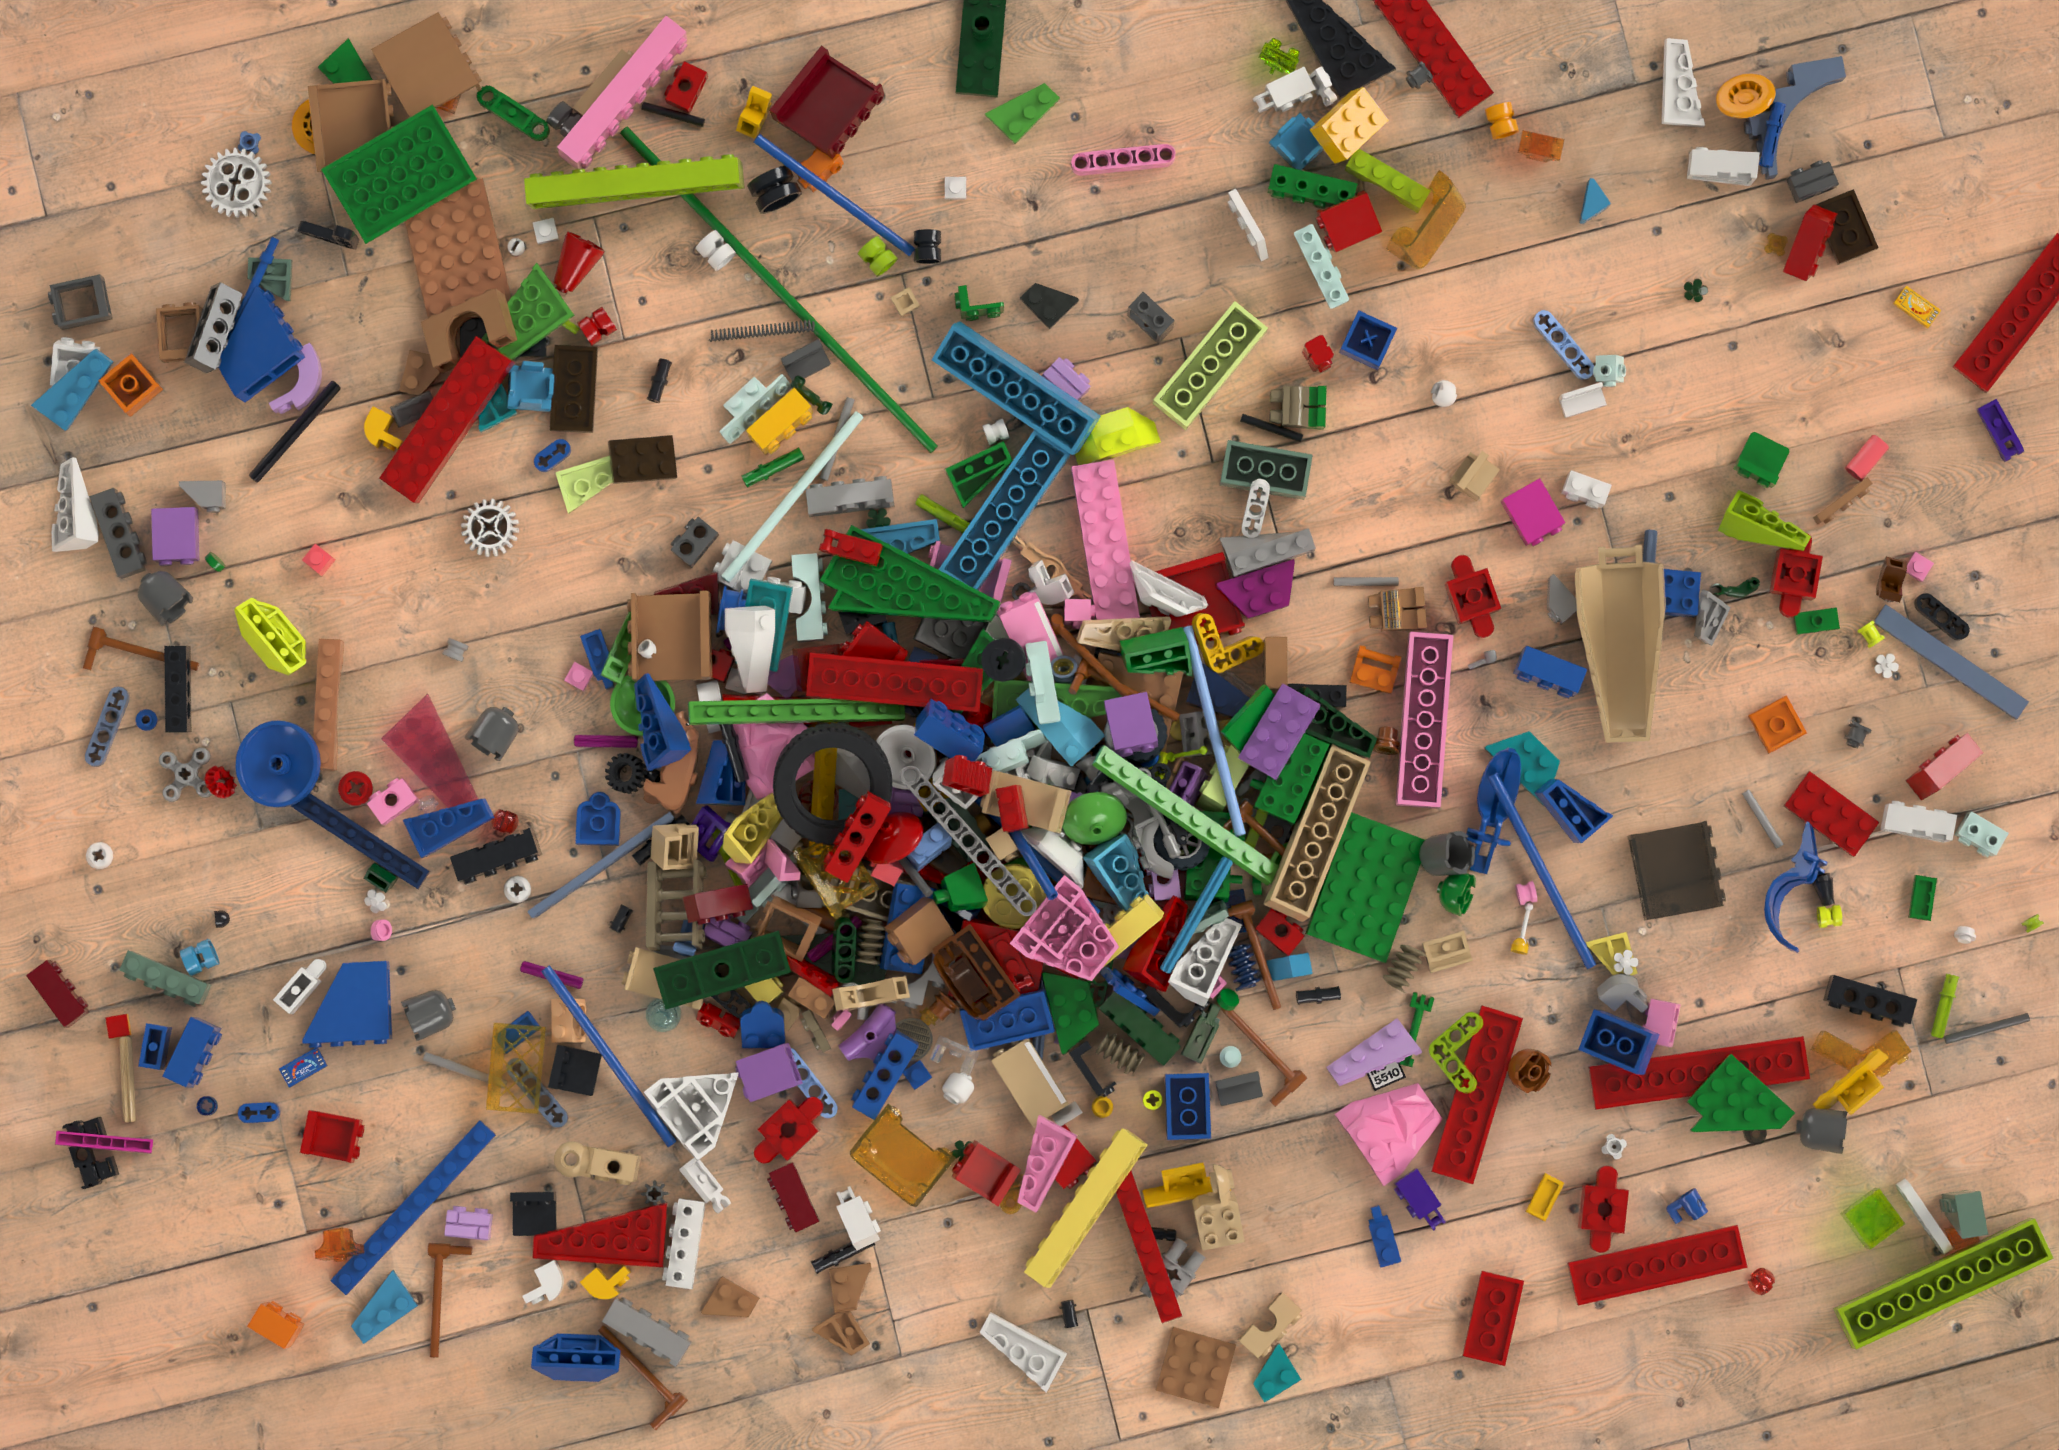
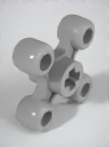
[159,747,213,802]

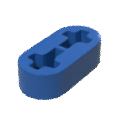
[534,439,571,472]
[238,1102,281,1123]

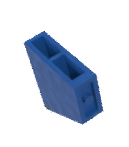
[218,287,305,403]
[302,961,392,1048]

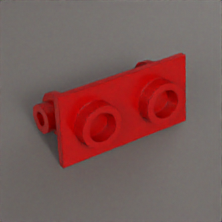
[696,1003,741,1039]

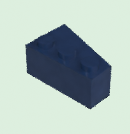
[1185,663,1250,719]

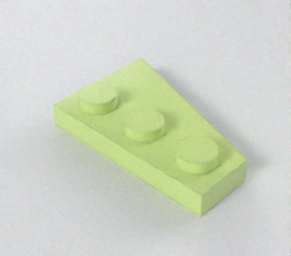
[555,456,613,514]

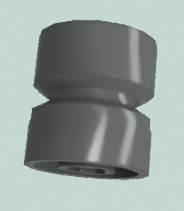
[546,101,582,137]

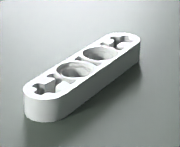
[1896,1178,1953,1255]

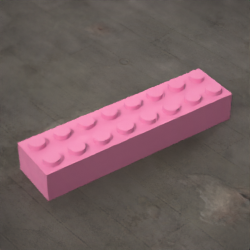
[557,16,688,169]
[1071,460,1140,620]
[1395,632,1453,809]

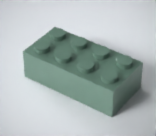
[1220,440,1313,500]

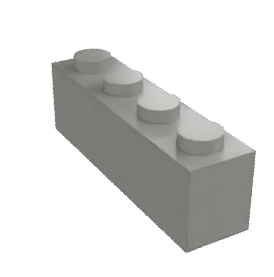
[806,476,895,517]
[1219,528,1316,578]
[602,1297,692,1367]

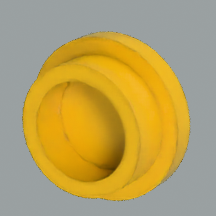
[1091,1096,1113,1118]

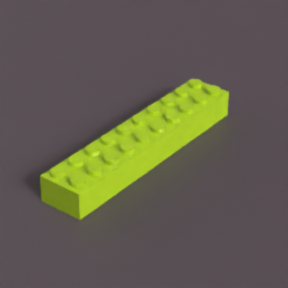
[524,154,745,209]
[1833,1218,2054,1350]

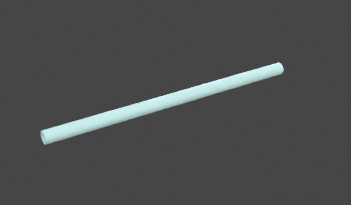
[721,411,864,583]

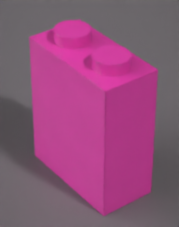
[1501,478,1565,547]

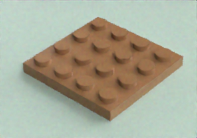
[1090,652,1184,752]

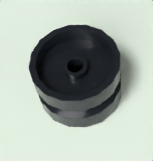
[747,165,802,214]

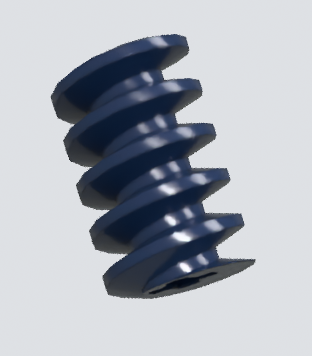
[1227,944,1261,991]

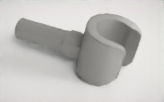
[1468,650,1497,670]

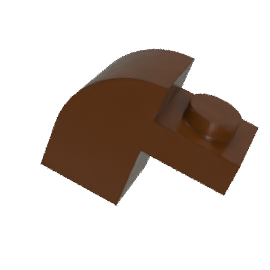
[1876,556,1907,603]

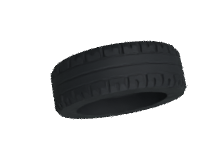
[773,723,892,845]

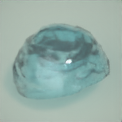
[646,998,681,1032]

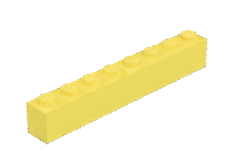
[1024,1128,1148,1288]

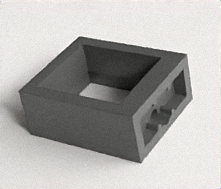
[48,274,113,330]
[1127,292,1175,344]

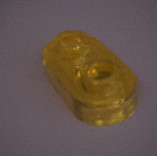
[1000,1174,1025,1214]

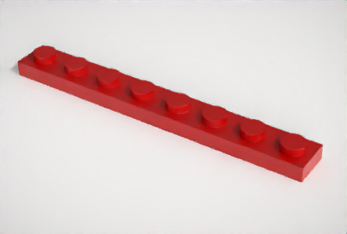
[1116,1171,1183,1324]

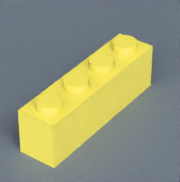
[1103,894,1164,967]

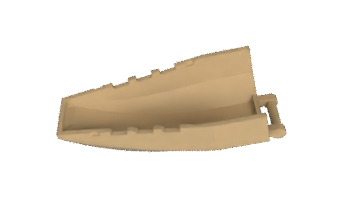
[1575,545,1666,743]

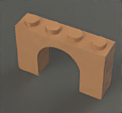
[421,288,517,373]

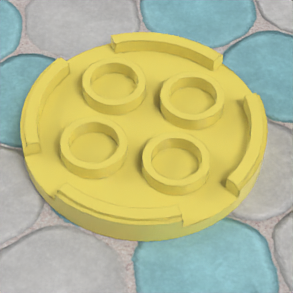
[983,864,1047,929]

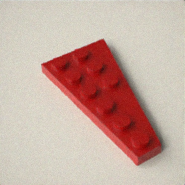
[532,1202,667,1268]

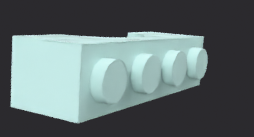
[791,553,828,643]

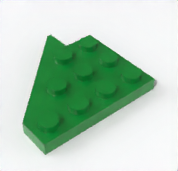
[1686,1054,1795,1132]

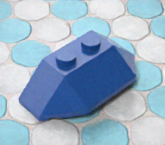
[531,1333,621,1382]

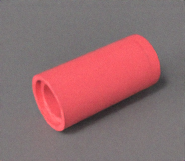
[1845,435,1889,481]

